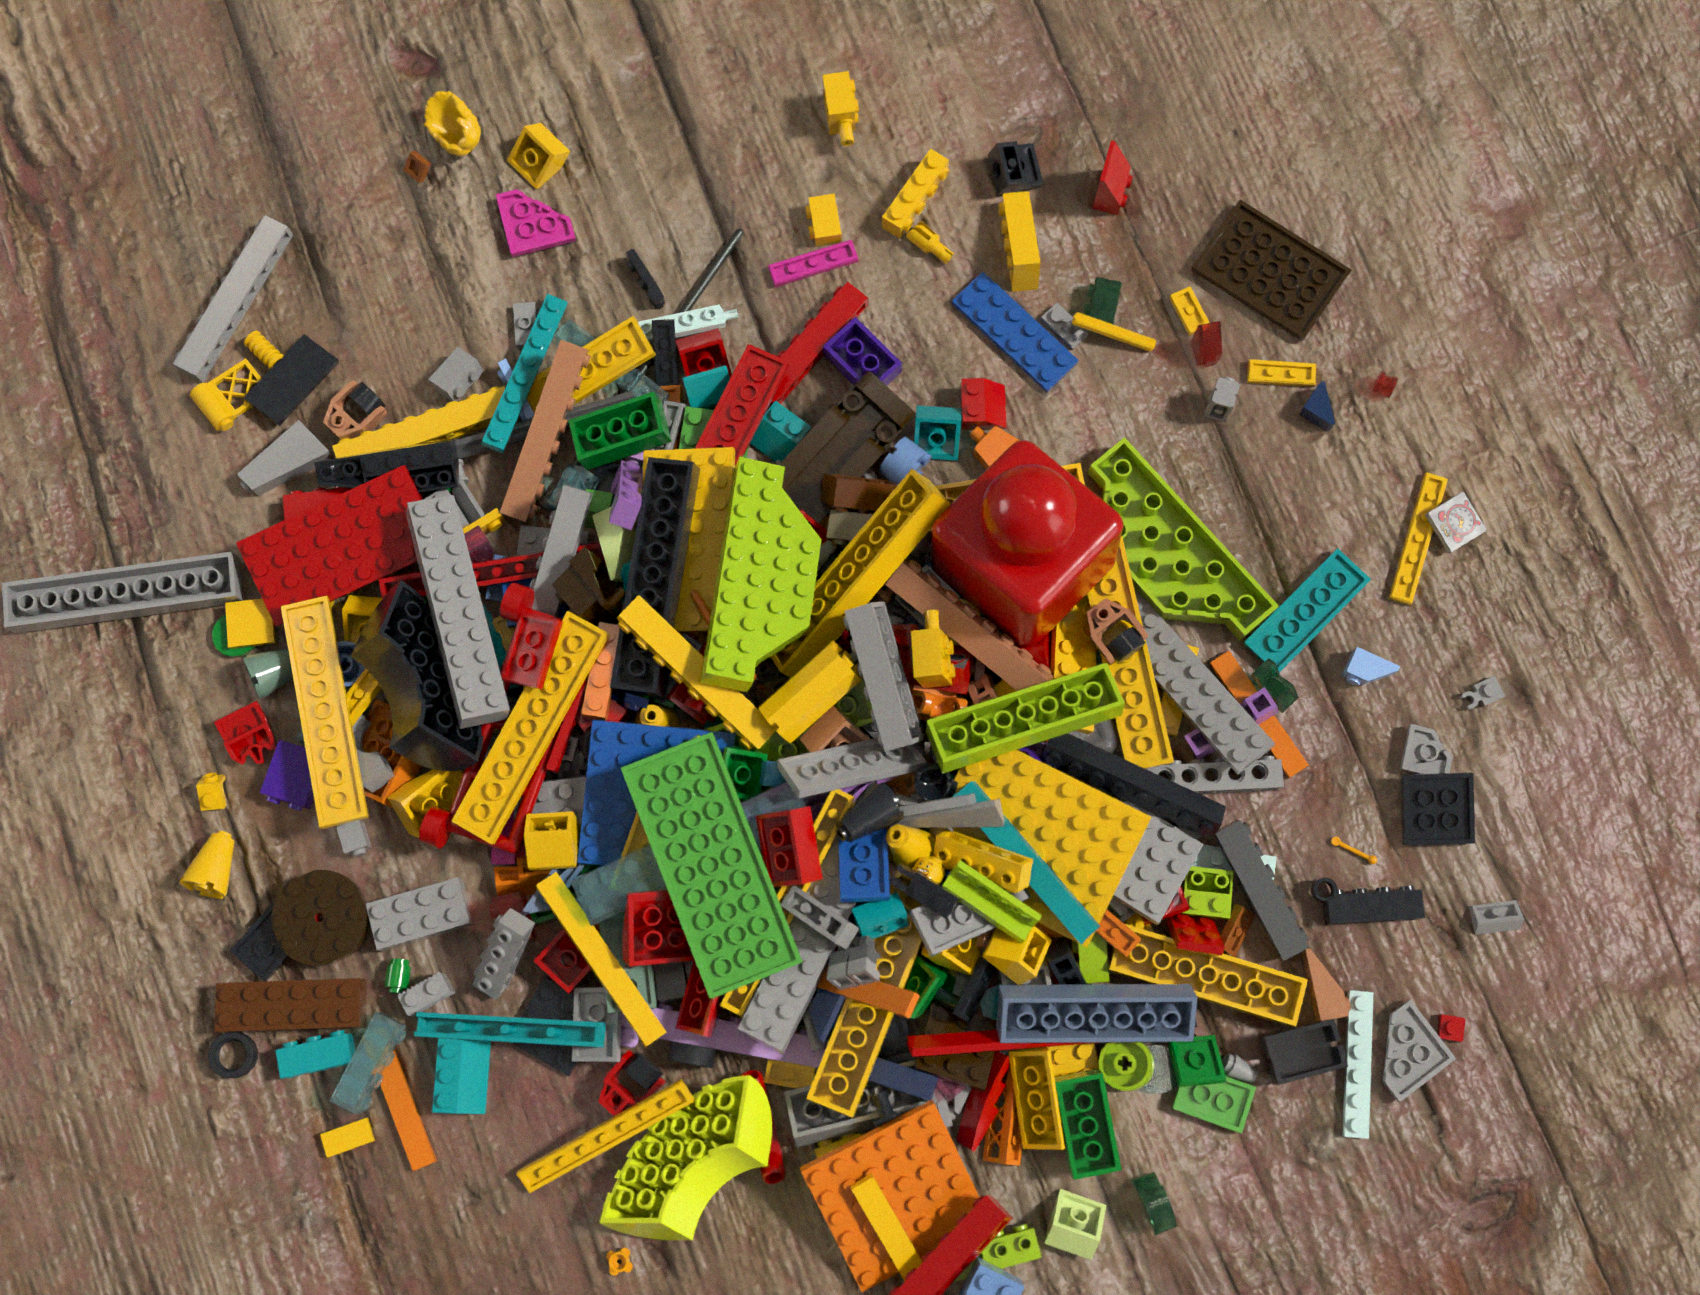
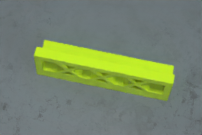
[942,860,1042,944]

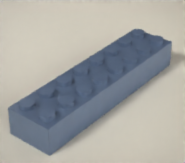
[996,984,1197,1043]

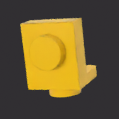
[196,773,227,811]

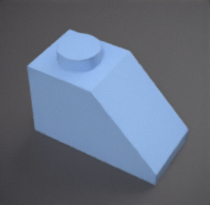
[1341,647,1400,686]

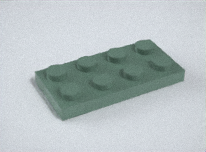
[598,914,657,1014]

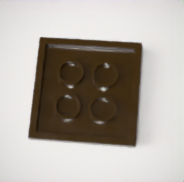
[914,1000,997,1092]

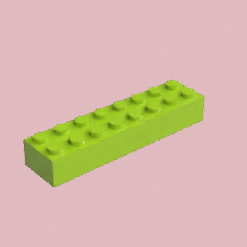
[926,663,1125,774]

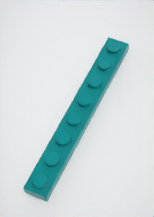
[481,293,568,454]

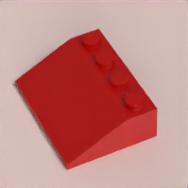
[622,890,695,966]

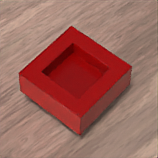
[1437,1014,1466,1042]

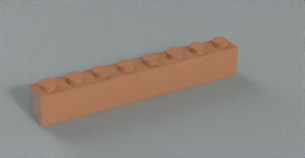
[500,340,591,522]
[885,558,1054,691]

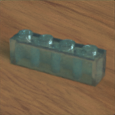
[330,1012,406,1114]

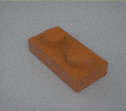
[1220,904,1255,957]

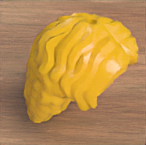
[424,91,481,156]

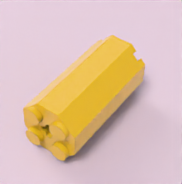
[758,640,864,744]

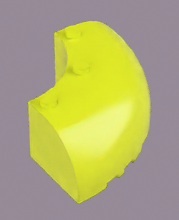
[600,1075,772,1240]

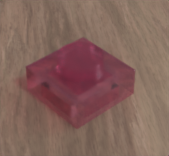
[936,1078,967,1103]

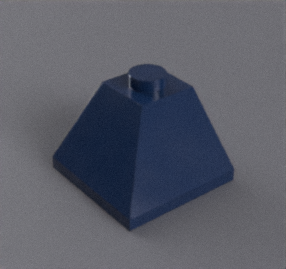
[808,988,846,1048]

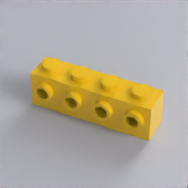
[882,148,950,239]
[933,830,1033,893]

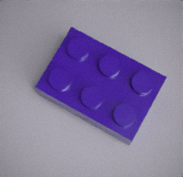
[823,317,902,386]

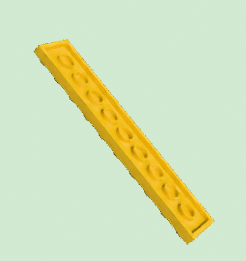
[1087,536,1174,769]
[281,596,369,829]
[452,611,610,844]

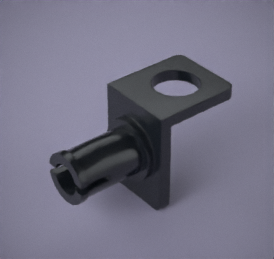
[872,1091,904,1126]

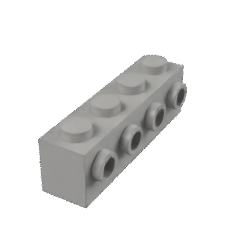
[473,908,535,1000]

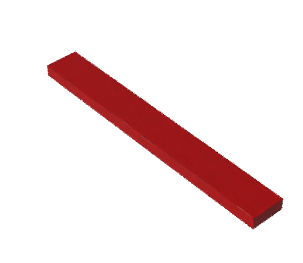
[907,1030,1099,1057]

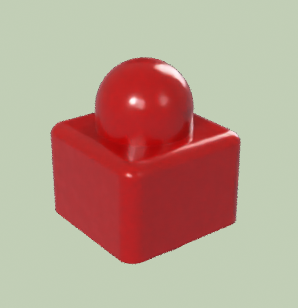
[932,440,1123,647]

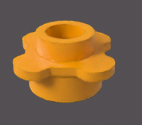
[606,1248,633,1276]

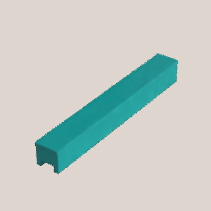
[953,781,1101,945]
[414,1012,606,1047]

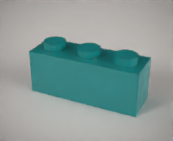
[275,1030,357,1079]

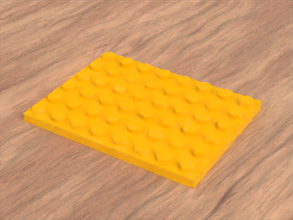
[929,750,1152,947]

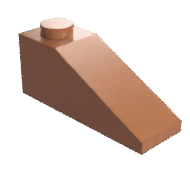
[1301,949,1351,1022]

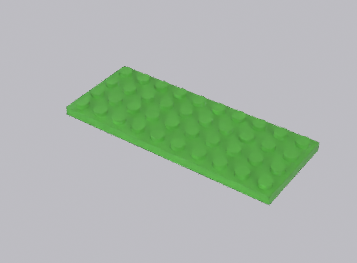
[621,732,803,999]

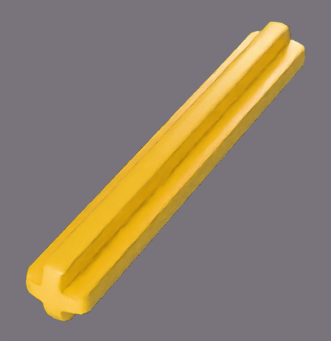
[1072,312,1156,352]

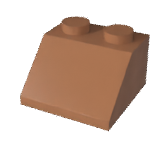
[800,705,870,752]

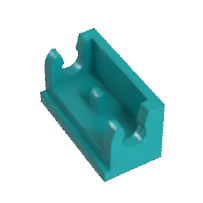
[852,892,909,939]

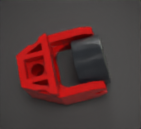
[598,1050,666,1116]

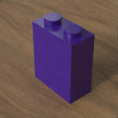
[260,740,314,811]

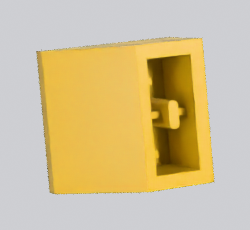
[524,811,580,870]
[982,926,1051,986]

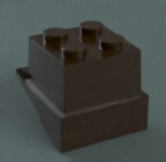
[552,547,626,627]

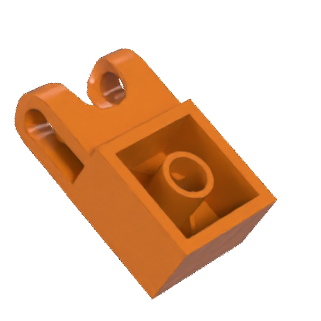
[908,684,968,721]

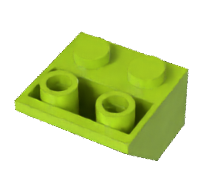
[1181,866,1234,921]

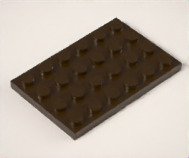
[1191,199,1352,342]

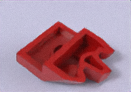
[214,700,276,765]

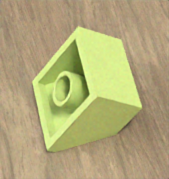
[1044,1189,1106,1260]

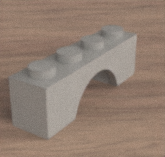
[352,711,394,793]

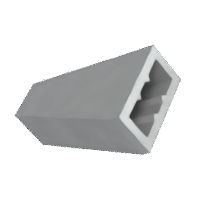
[237,420,334,496]

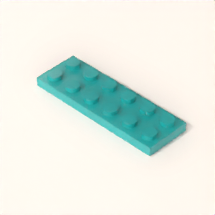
[1243,548,1371,676]

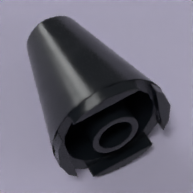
[835,780,904,843]

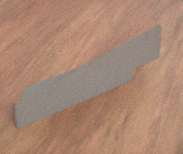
[890,793,1005,828]

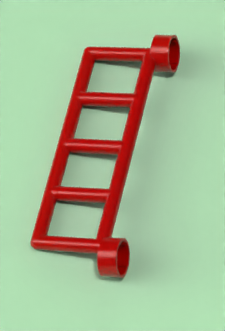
[419,583,564,854]

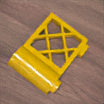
[189,358,262,431]

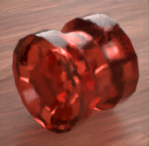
[1372,371,1398,398]

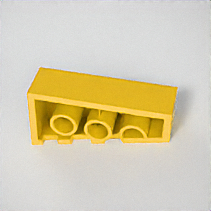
[998,191,1041,292]

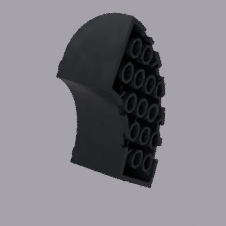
[351,580,484,771]

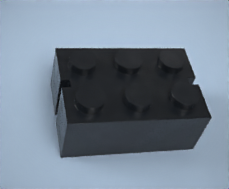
[1259,1019,1349,1085]

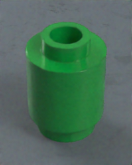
[384,958,411,994]

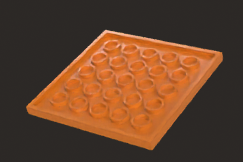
[800,1100,979,1292]

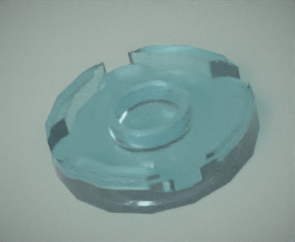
[1143,1045,1178,1093]

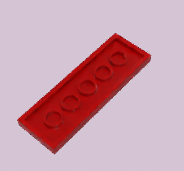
[695,344,789,465]

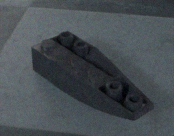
[314,438,459,492]

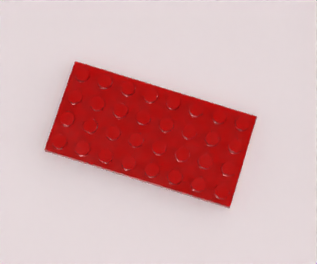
[236,465,422,627]

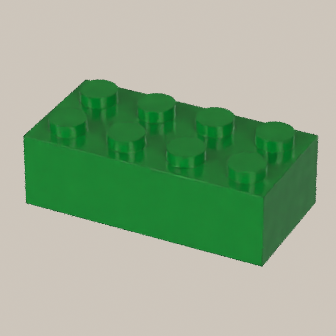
[568,391,672,470]
[1054,1069,1122,1180]

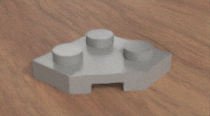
[1400,724,1452,774]

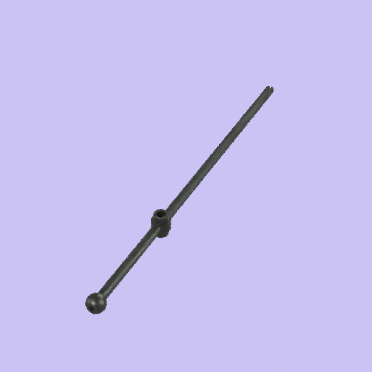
[540,228,744,512]

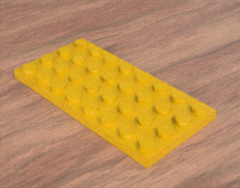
[642,447,735,633]

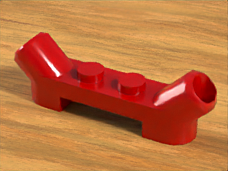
[740,1070,786,1184]

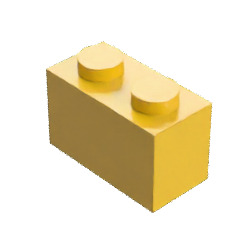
[805,193,842,247]

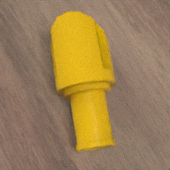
[906,221,954,265]

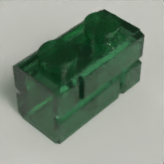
[1083,277,1122,324]

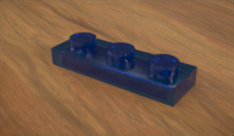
[611,690,649,711]

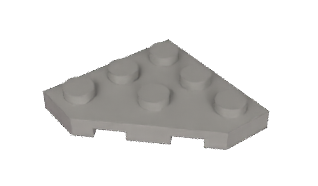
[1383,1000,1456,1102]

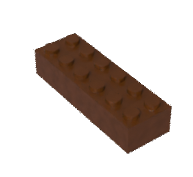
[214,978,367,1033]

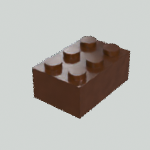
[820,473,898,514]

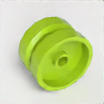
[1098,1042,1155,1091]

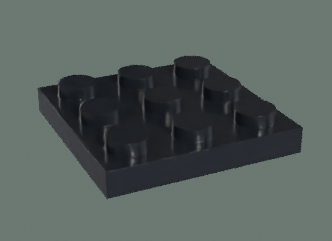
[1401,772,1475,845]
[510,977,578,1076]

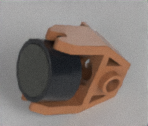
[323,380,388,440]
[1087,598,1149,665]

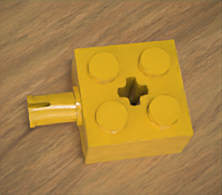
[823,71,859,146]
[911,610,955,688]

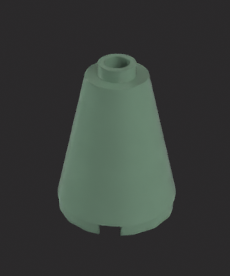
[242,649,293,699]

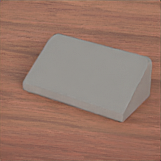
[451,479,485,524]
[1470,900,1524,935]

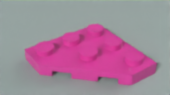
[496,189,576,257]

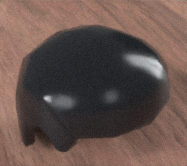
[914,762,950,801]

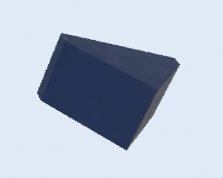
[1299,381,1335,431]

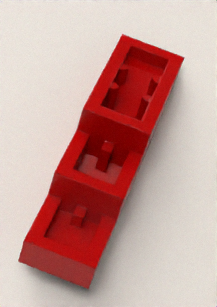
[956,1051,1010,1152]

